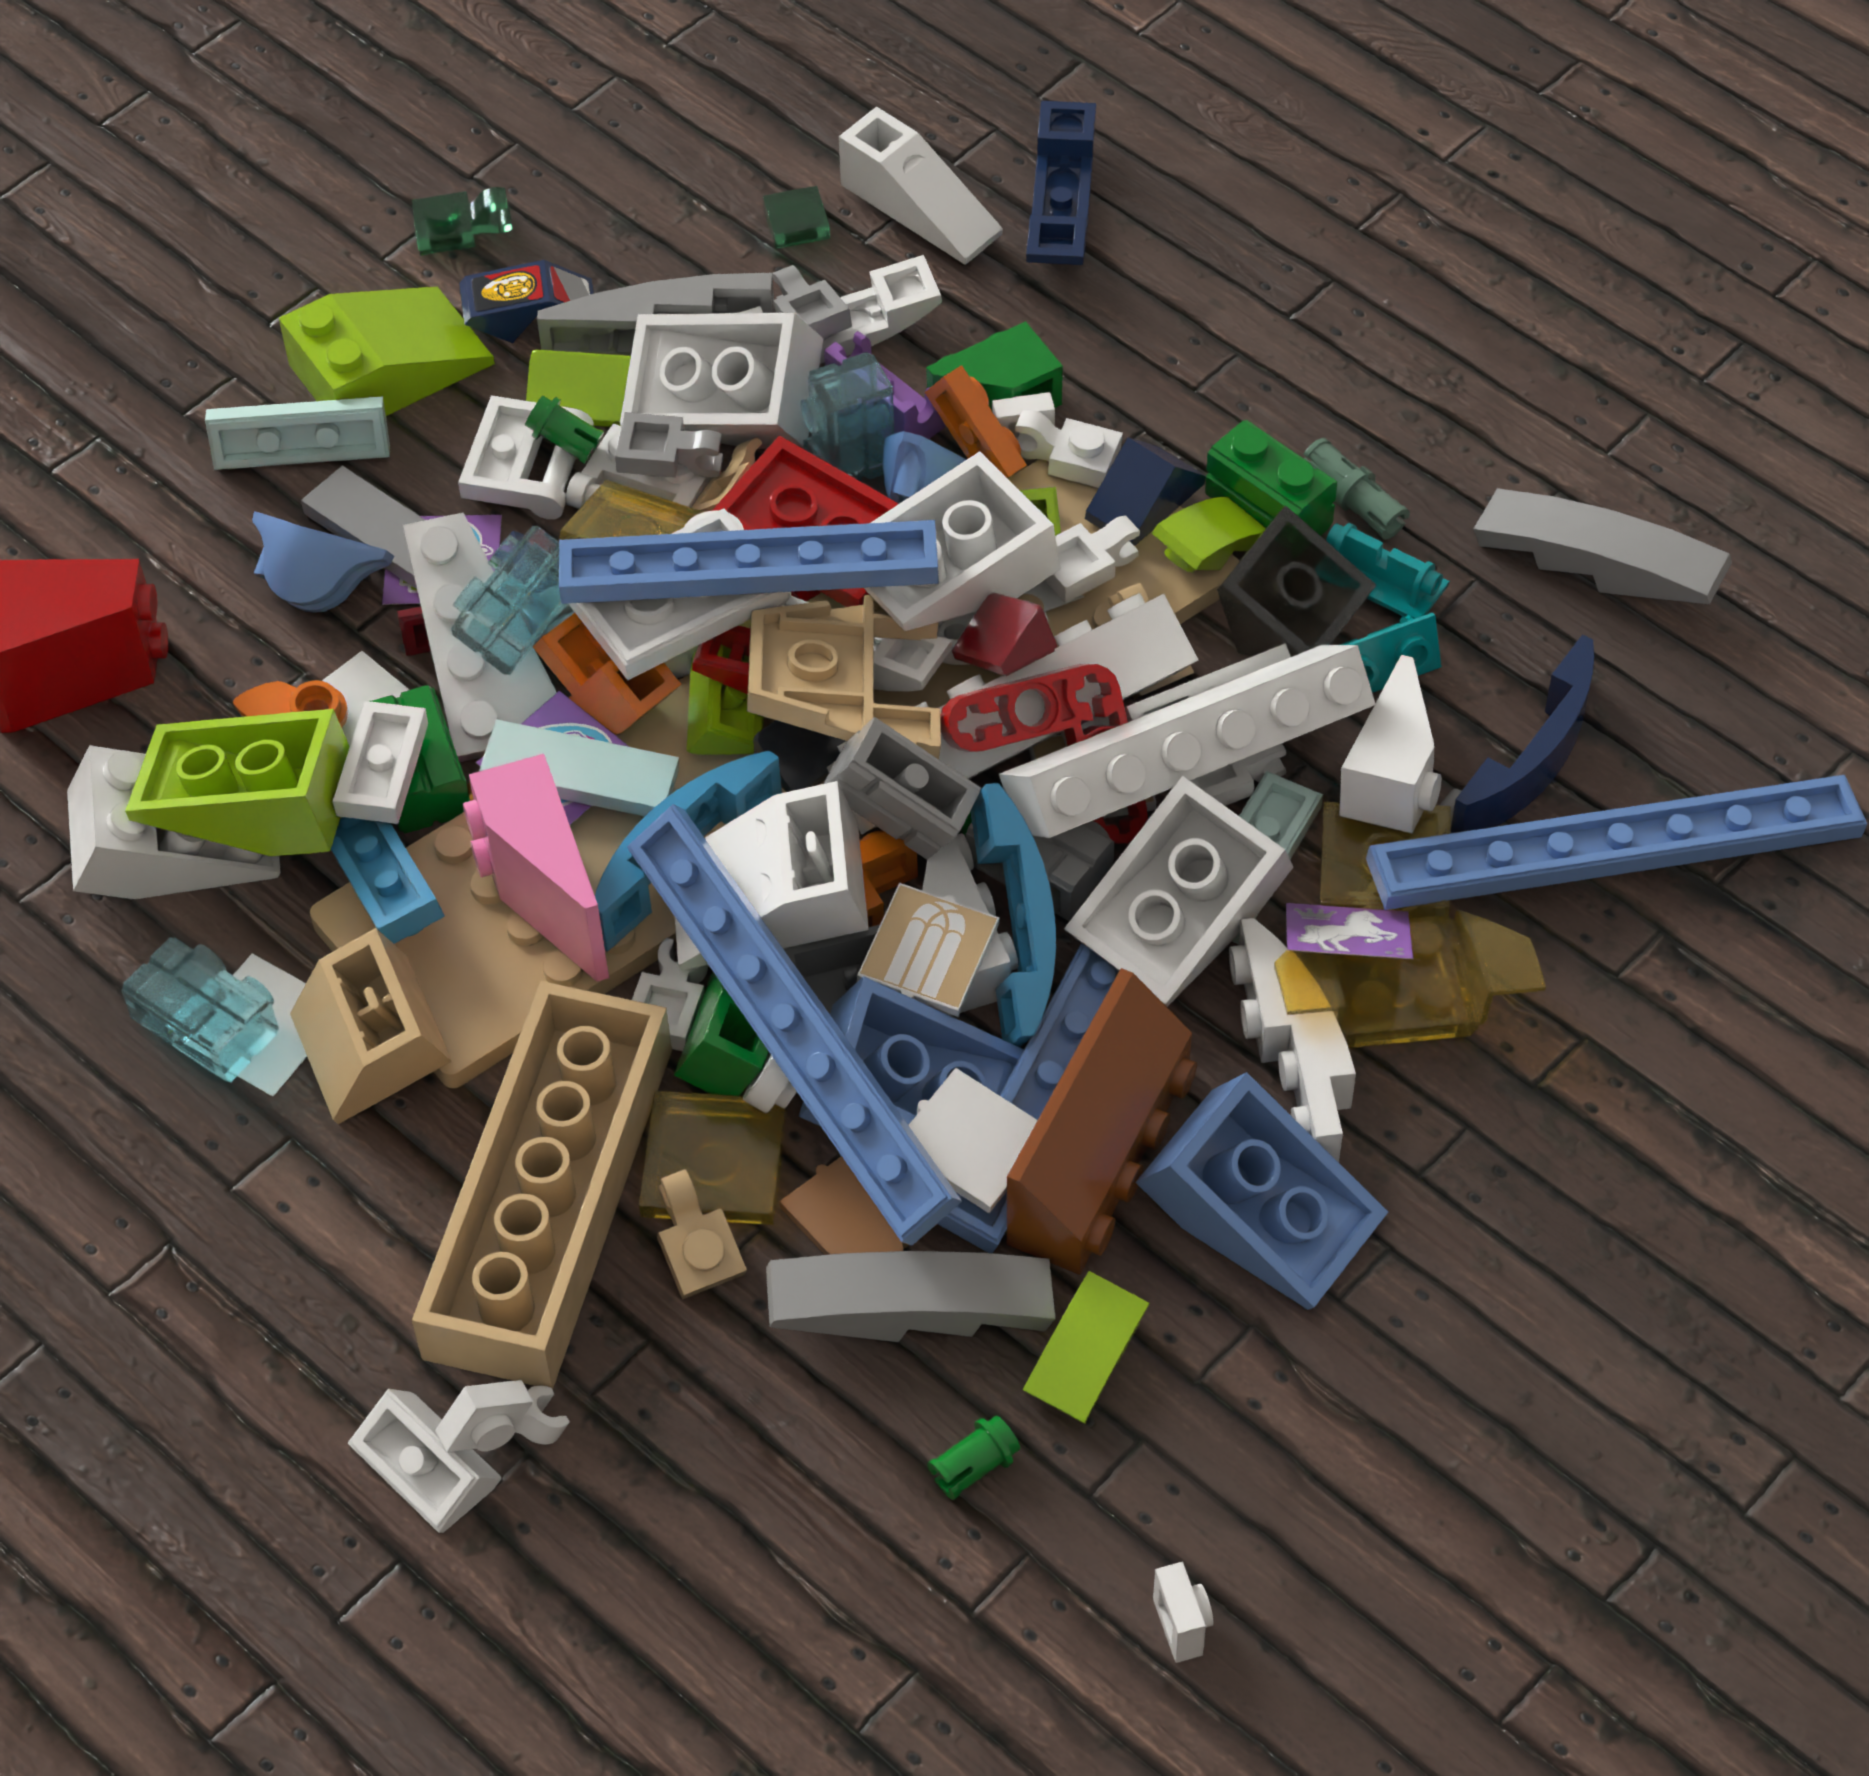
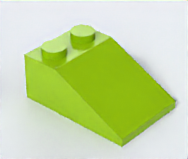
[279,286,495,416]
[125,709,350,856]

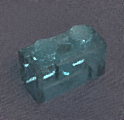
[800,352,894,482]
[451,526,567,675]
[121,937,279,1083]

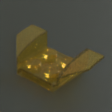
[1274,909,1546,1048]

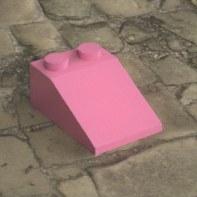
[463,753,609,982]

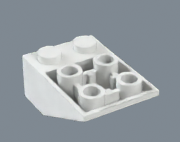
[67,745,281,899]
[675,781,869,971]

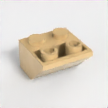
[290,928,452,1124]

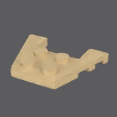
[747,595,941,759]

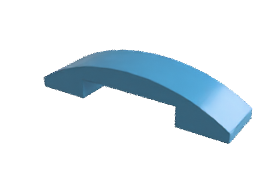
[595,751,782,952]
[971,783,1056,1047]

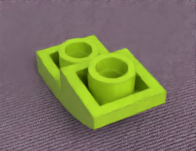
[1151,497,1271,573]
[1023,1271,1150,1424]

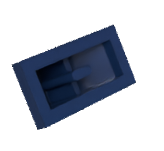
[1085,437,1206,546]

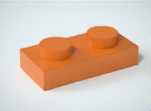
[924,365,1027,479]

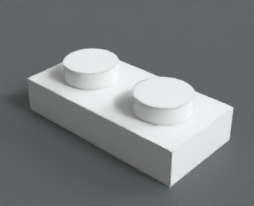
[333,701,428,824]

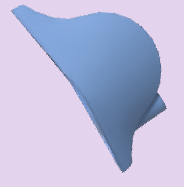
[883,431,966,504]
[252,511,395,613]

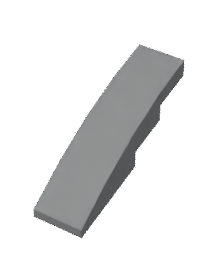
[537,273,775,356]
[1473,488,1732,605]
[766,1251,1055,1342]

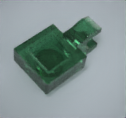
[412,187,513,256]

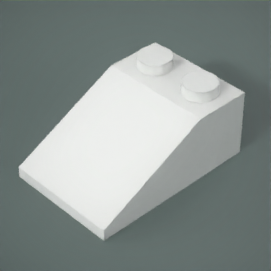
[620,313,823,449]
[864,452,1060,631]
[1064,776,1293,1007]

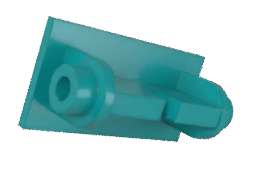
[1315,523,1450,619]
[1340,612,1442,693]

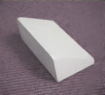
[347,1389,502,1533]

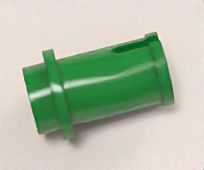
[525,395,604,464]
[927,1416,1020,1500]

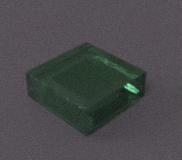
[763,186,830,249]

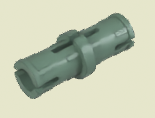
[1304,438,1410,540]

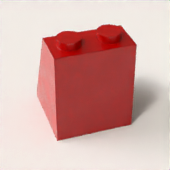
[0,559,168,733]

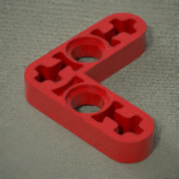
[940,664,1148,844]

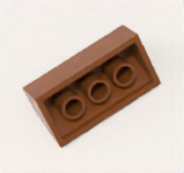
[1007,968,1197,1275]

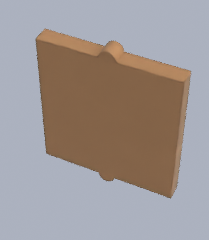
[779,1156,937,1255]

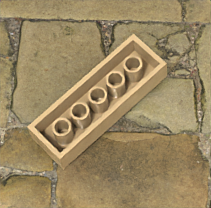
[412,981,672,1390]

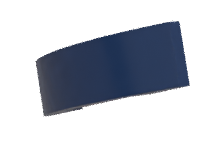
[1026,101,1096,265]
[1450,634,1594,834]

